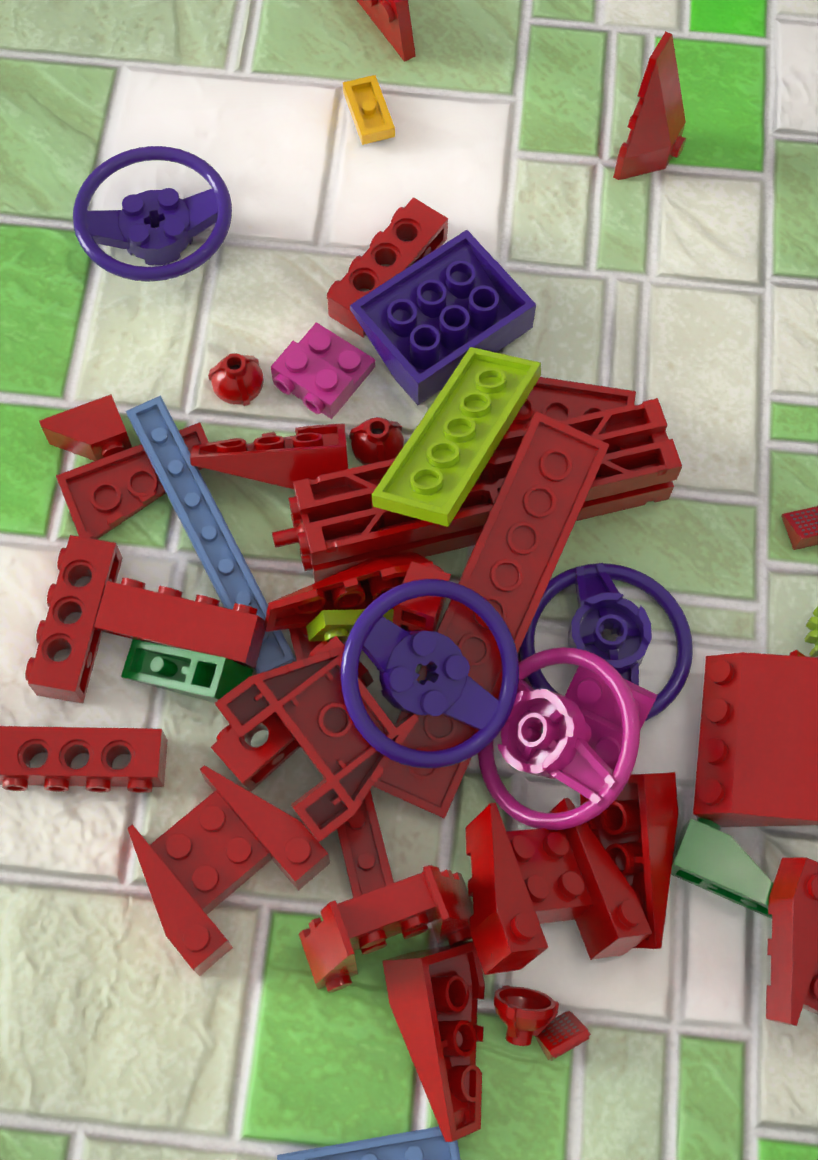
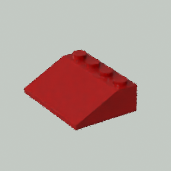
[693,652,818,827]

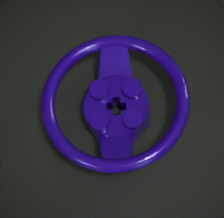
[73,146,232,282]
[519,563,693,721]
[341,579,519,768]

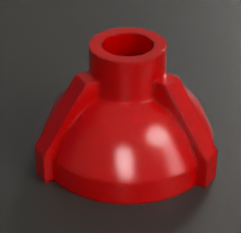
[208,353,264,406]
[349,417,404,465]
[493,985,559,1046]

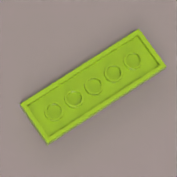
[372,347,541,527]

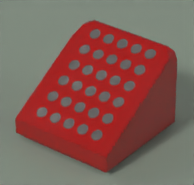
[781,506,818,550]
[535,1011,591,1061]

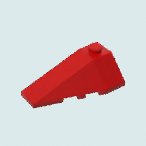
[613,31,686,180]
[190,423,348,489]
[264,552,433,632]
[580,772,678,949]

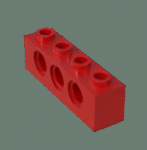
[327,197,448,338]
[25,535,123,704]
[211,636,374,791]
[0,726,168,793]

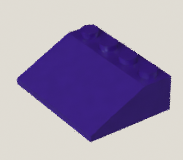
[350,230,536,406]

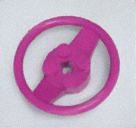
[478,647,640,830]

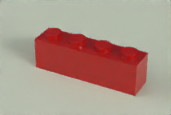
[94,578,265,668]

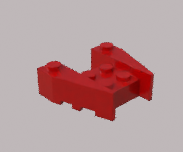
[214,645,419,842]
[127,765,330,976]
[465,798,652,975]
[766,857,818,1026]
[299,865,474,993]

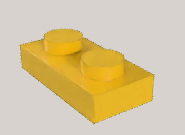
[343,75,395,145]

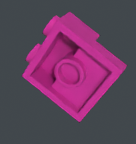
[271,322,375,419]
[565,666,657,770]

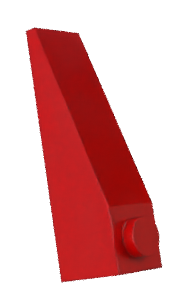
[382,941,485,1142]

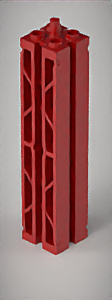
[272,398,682,583]

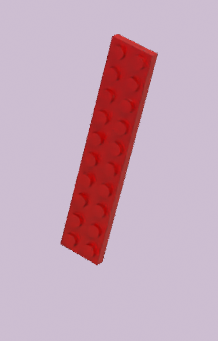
[373,411,610,819]

